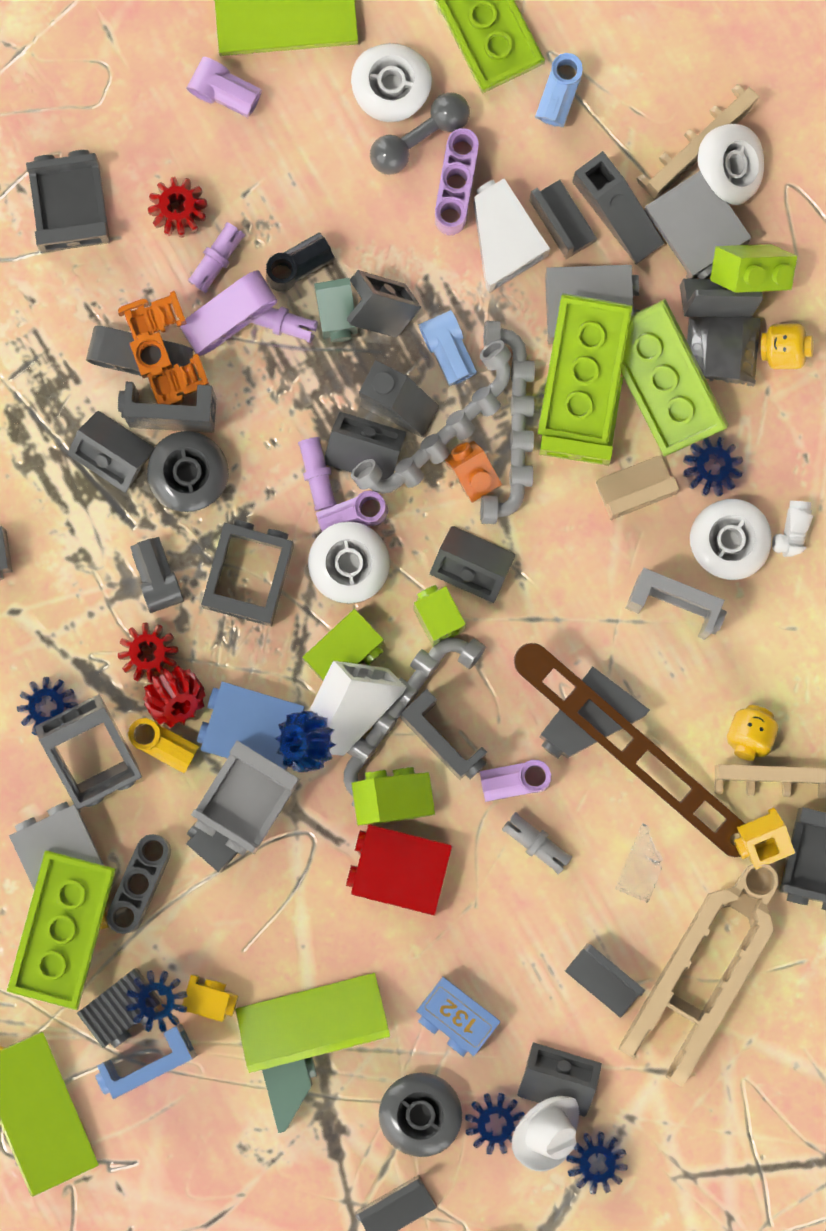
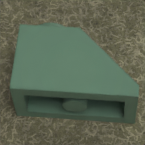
[314,278,358,342]
[262,1057,317,1133]

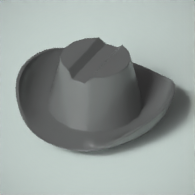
[147,431,229,512]
[379,1073,462,1157]

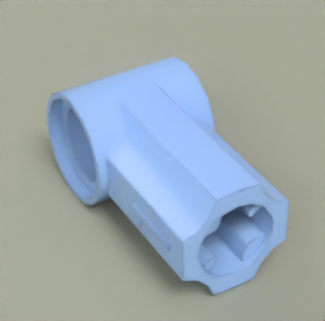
[535,53,583,127]
[418,310,477,386]

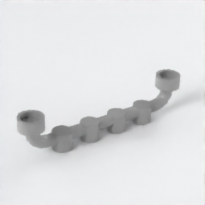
[480,321,535,524]
[351,340,511,494]
[343,638,486,807]

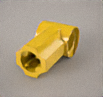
[128,718,199,774]

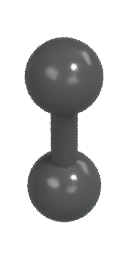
[370,92,470,175]

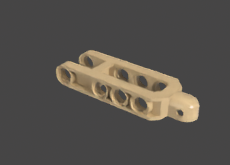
[619,864,778,1087]

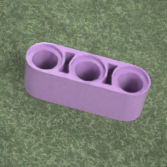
[435,128,478,235]
[180,270,277,356]

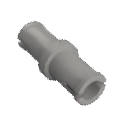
[502,812,572,874]

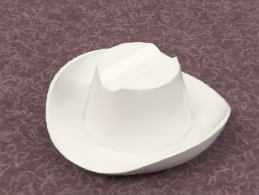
[351,43,432,122]
[698,124,764,205]
[690,499,771,580]
[308,522,390,604]
[512,1096,579,1171]

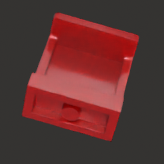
[346,824,452,916]

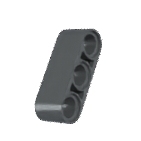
[86,326,193,378]
[107,834,171,934]

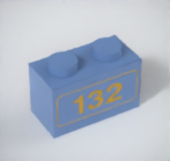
[416,976,501,1057]

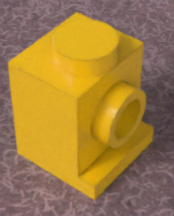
[734,808,795,870]
[180,974,238,1022]

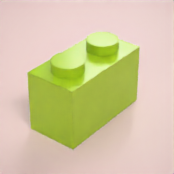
[710,244,797,293]
[414,585,466,647]
[302,608,384,681]
[351,767,435,826]

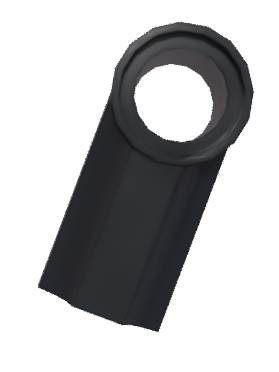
[266,232,335,291]

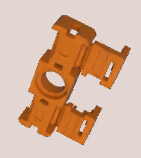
[118,291,210,405]

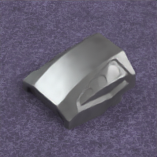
[687,316,760,387]

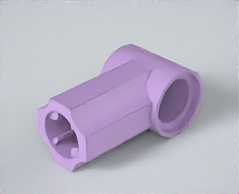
[186,57,262,118]
[316,490,388,531]
[479,760,551,802]

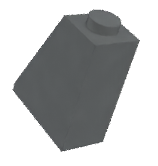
[359,360,439,438]
[539,666,650,759]

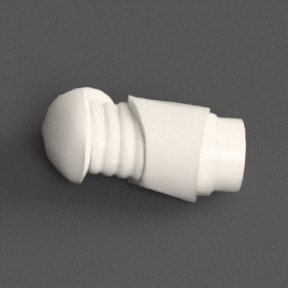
[772,501,813,557]

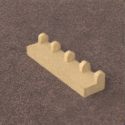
[637,84,759,200]
[714,764,826,798]

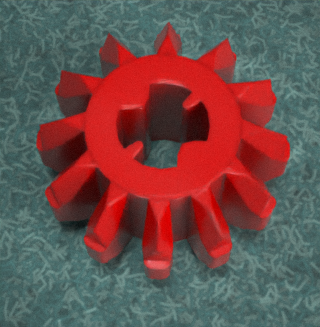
[147,177,208,238]
[118,622,179,684]
[143,665,206,728]

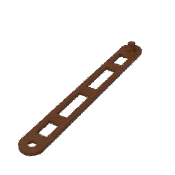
[514,643,745,857]

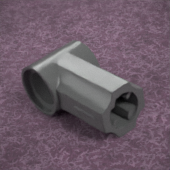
[130,537,184,613]

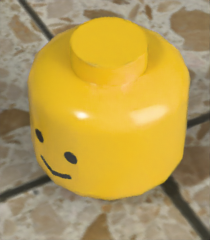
[761,323,813,369]
[727,705,779,761]

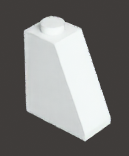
[474,179,550,293]
[299,661,406,756]

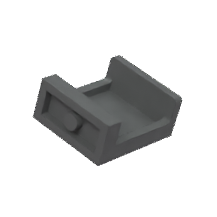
[26,150,110,253]
[118,381,217,433]
[400,689,487,780]
[779,807,826,911]

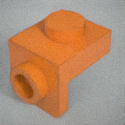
[445,441,502,503]

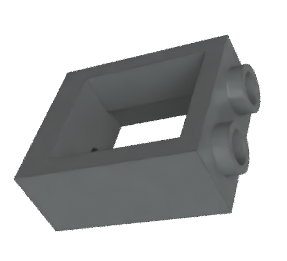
[201,520,294,627]
[35,694,142,810]

